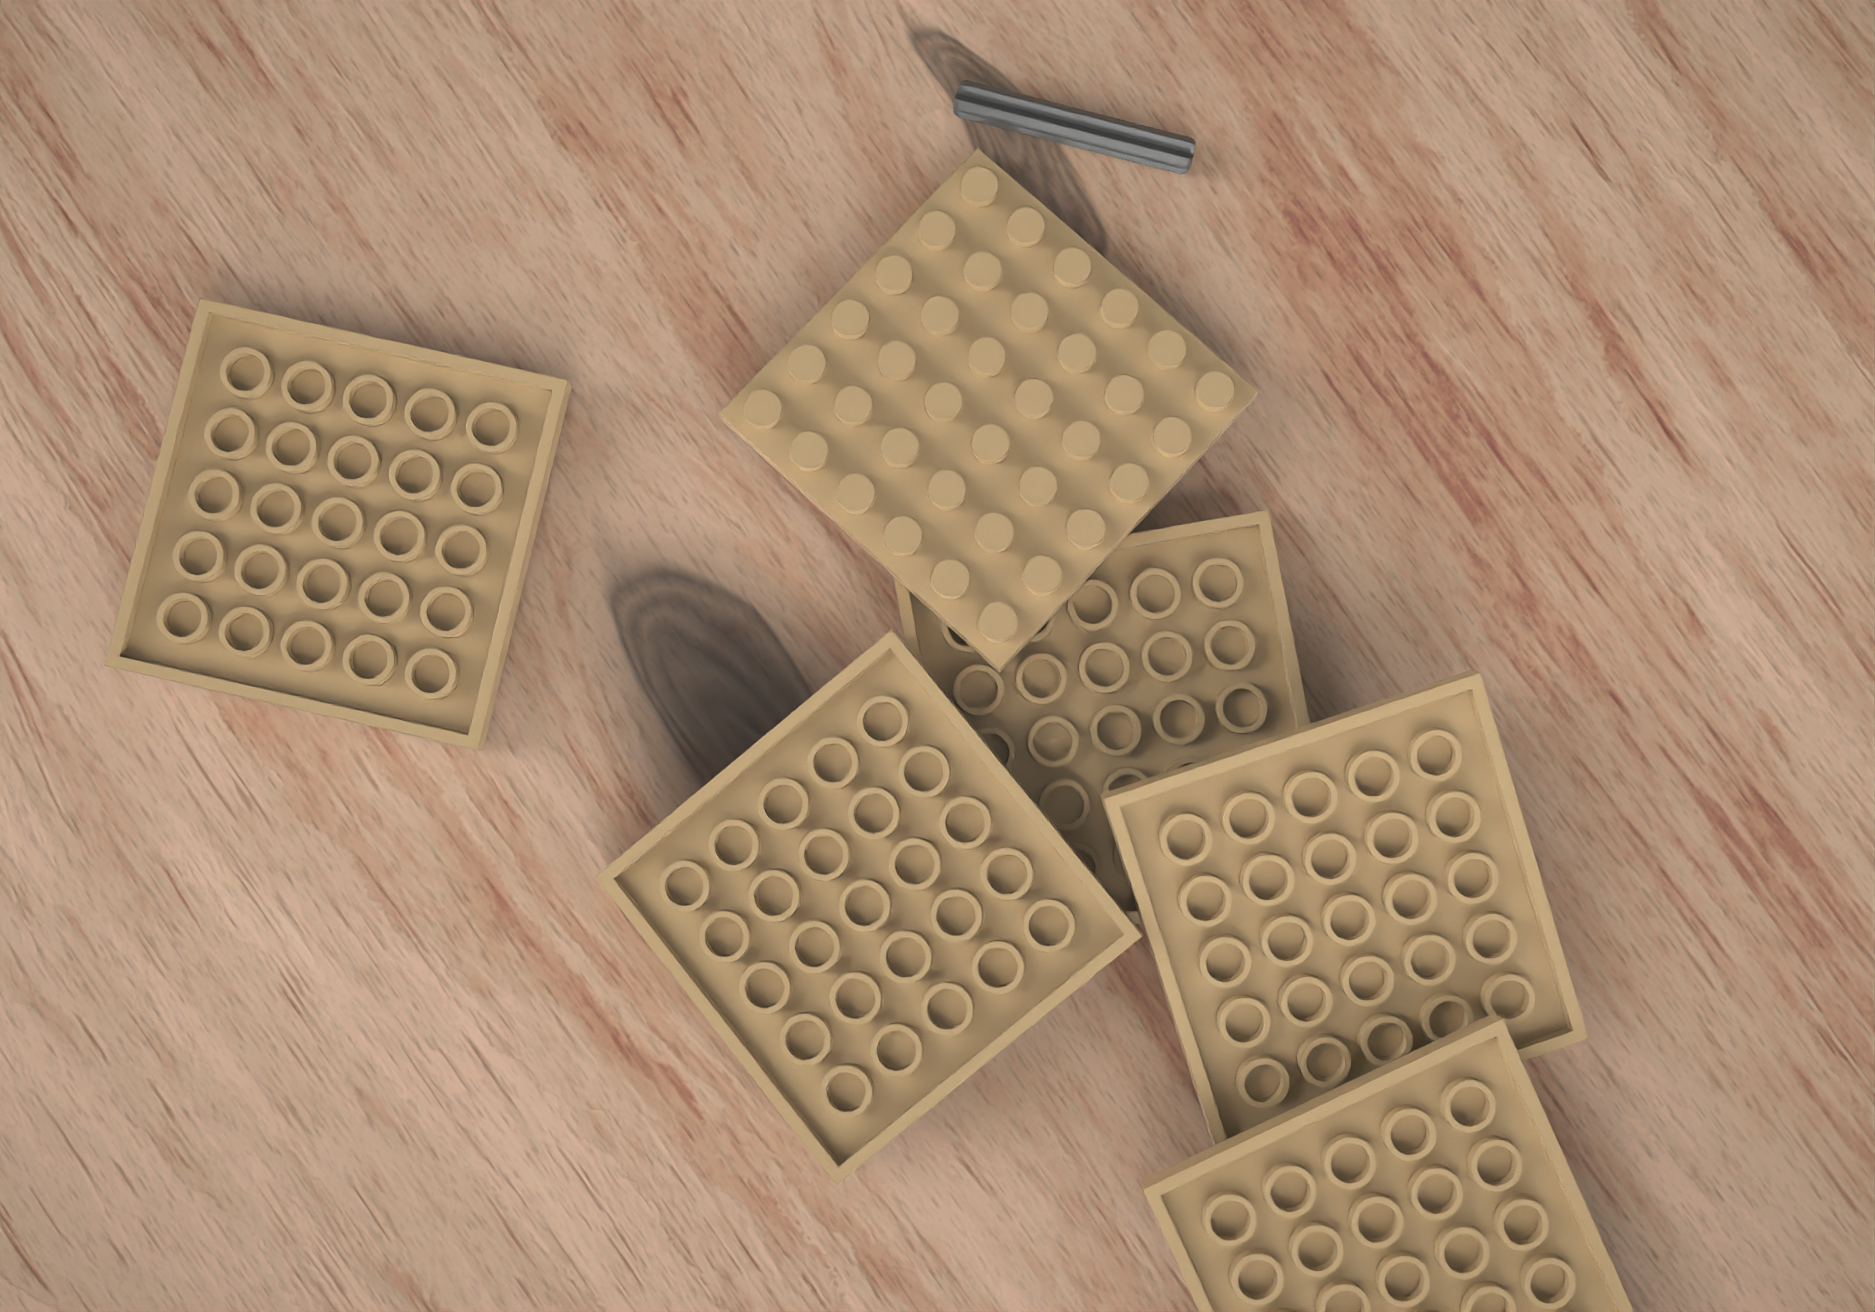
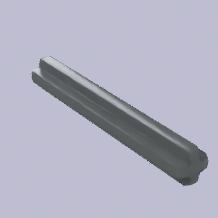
[953,80,1196,174]

